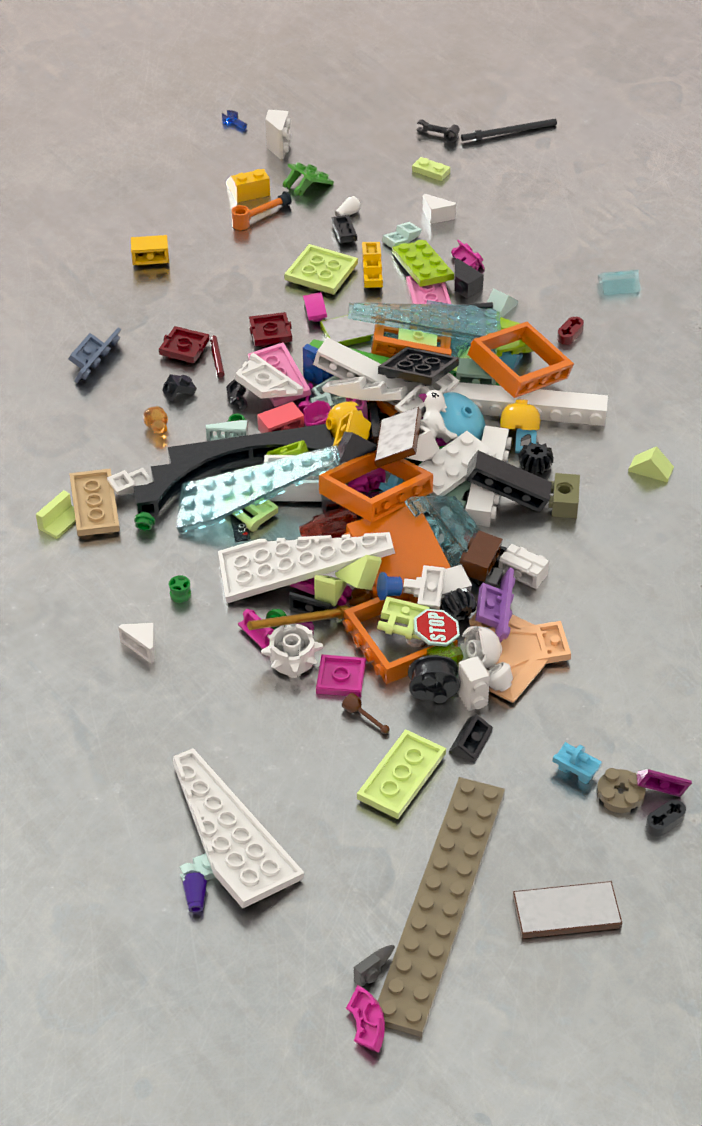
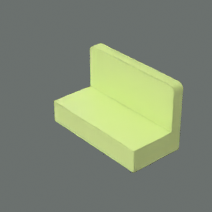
[36,490,76,539]

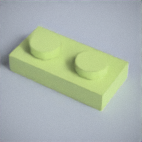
[412,157,450,181]

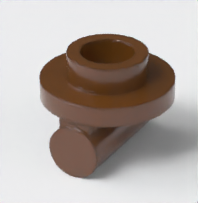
[349,588,373,607]

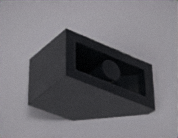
[454,258,484,299]

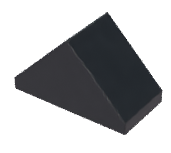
[332,432,377,463]

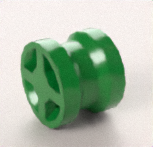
[168,575,191,603]

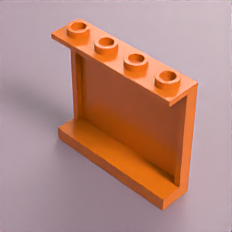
[344,502,451,598]

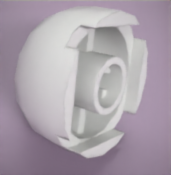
[460,626,502,670]

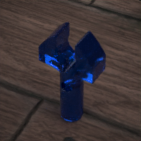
[222,110,247,129]

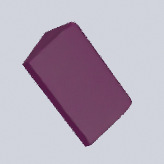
[636,769,692,797]

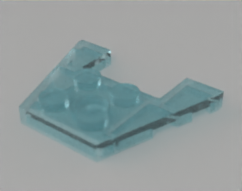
[405,496,480,567]

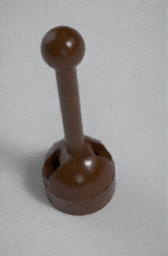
[342,693,390,734]

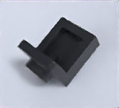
[162,374,197,401]

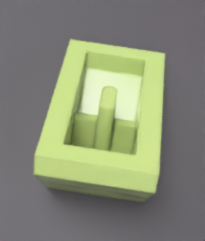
[628,446,674,482]
[335,555,382,590]
[314,575,347,606]

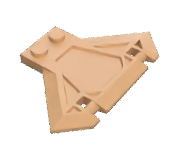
[469,613,571,703]

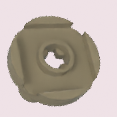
[597,768,646,813]

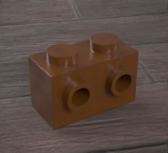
[459,531,503,582]

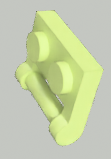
[222,485,278,532]

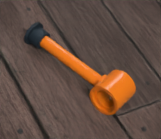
[232,191,292,230]

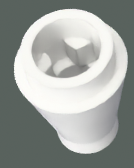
[335,196,361,217]

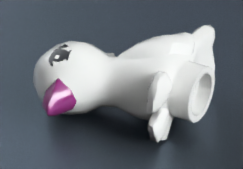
[418,390,458,443]

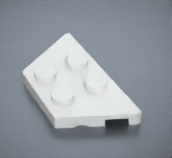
[235,353,304,399]

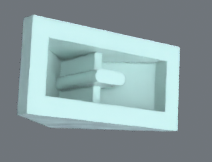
[482,288,518,320]

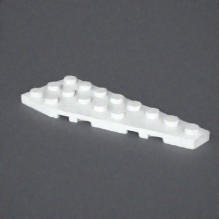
[218,532,395,603]
[173,748,305,908]

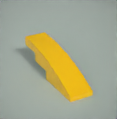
[362,242,383,288]

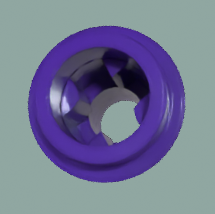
[182,873,207,912]

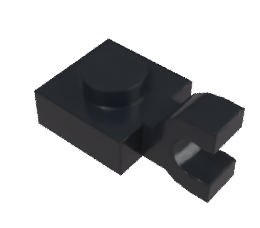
[226,379,248,411]

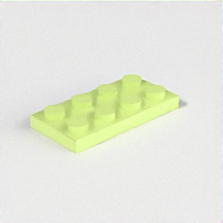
[357,729,446,819]

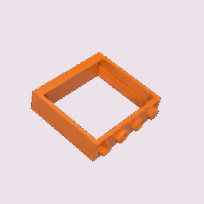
[467,322,574,398]
[319,450,433,522]
[342,590,458,685]

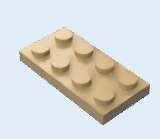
[69,468,120,536]

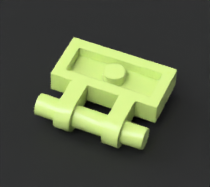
[377,597,430,640]

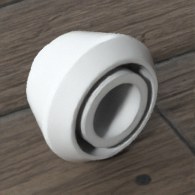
[487,662,513,692]

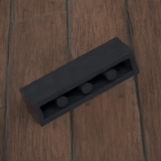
[466,450,552,512]

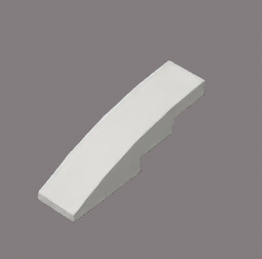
[395,373,459,413]
[322,376,408,401]

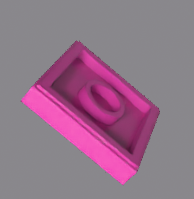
[316,654,366,697]

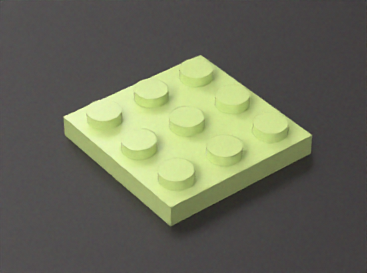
[284,244,358,294]

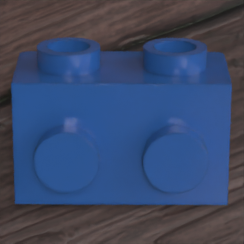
[303,344,334,385]

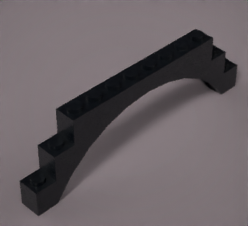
[133,424,380,516]

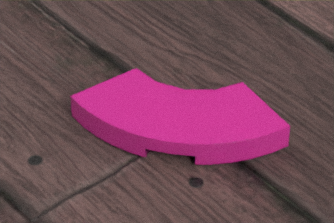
[346,985,385,1053]

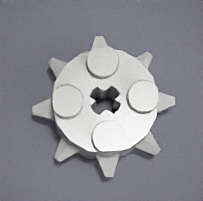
[261,624,323,678]

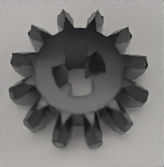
[519,442,554,475]
[440,588,477,621]

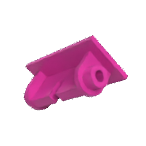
[451,240,485,270]
[238,609,274,649]

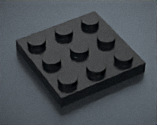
[378,347,459,386]

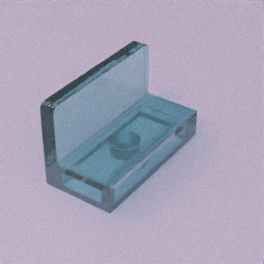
[598,270,640,295]

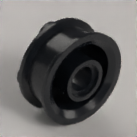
[408,655,460,703]

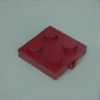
[249,312,292,346]
[159,326,210,363]

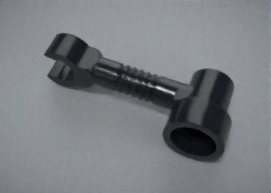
[417,119,460,143]

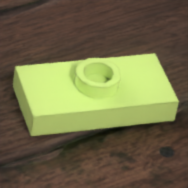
[398,328,438,347]

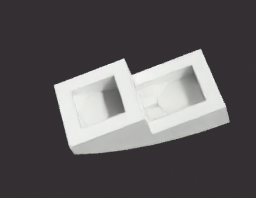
[107,467,153,495]

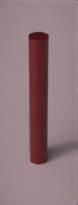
[210,335,225,378]

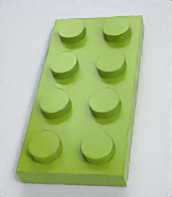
[392,240,454,287]

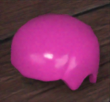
[303,401,331,427]

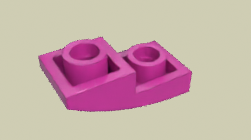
[303,292,327,322]
[348,468,386,492]

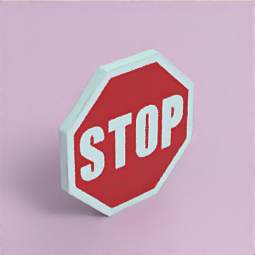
[413,609,460,647]

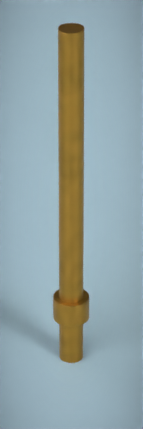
[247,605,354,630]

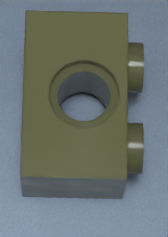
[548,473,580,519]

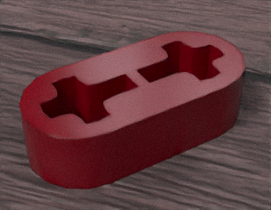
[557,317,584,345]

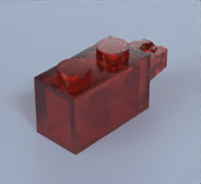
[299,507,358,537]

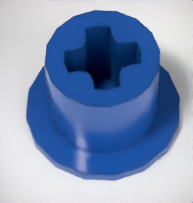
[377,572,403,600]

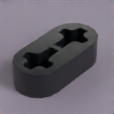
[645,799,686,836]

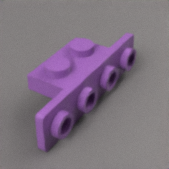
[475,568,515,643]

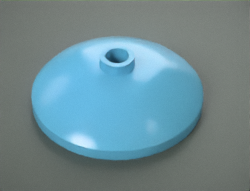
[440,392,485,442]

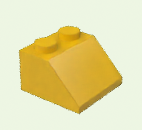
[226,169,270,203]

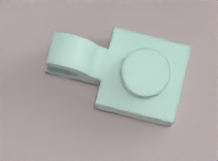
[180,853,215,881]

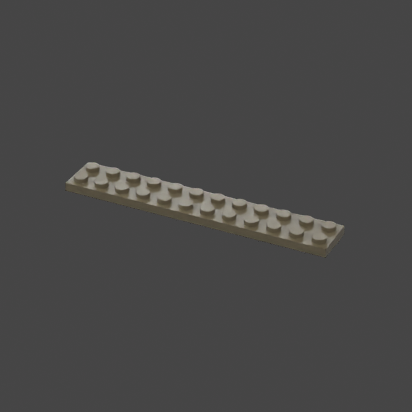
[378,777,505,1037]

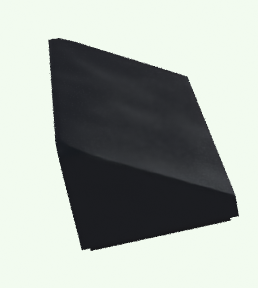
[289,592,335,621]
[449,713,493,762]

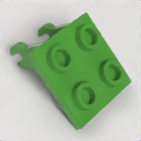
[283,162,334,196]

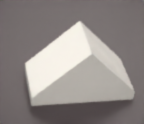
[423,194,456,224]
[118,623,155,664]

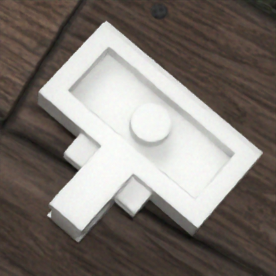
[403,565,445,610]

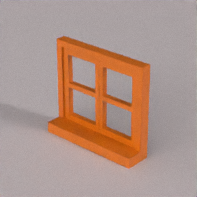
[371,302,453,358]

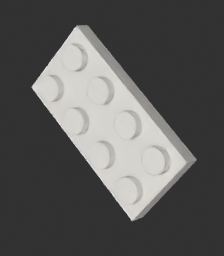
[418,431,496,501]

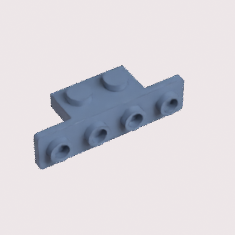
[68,327,121,384]

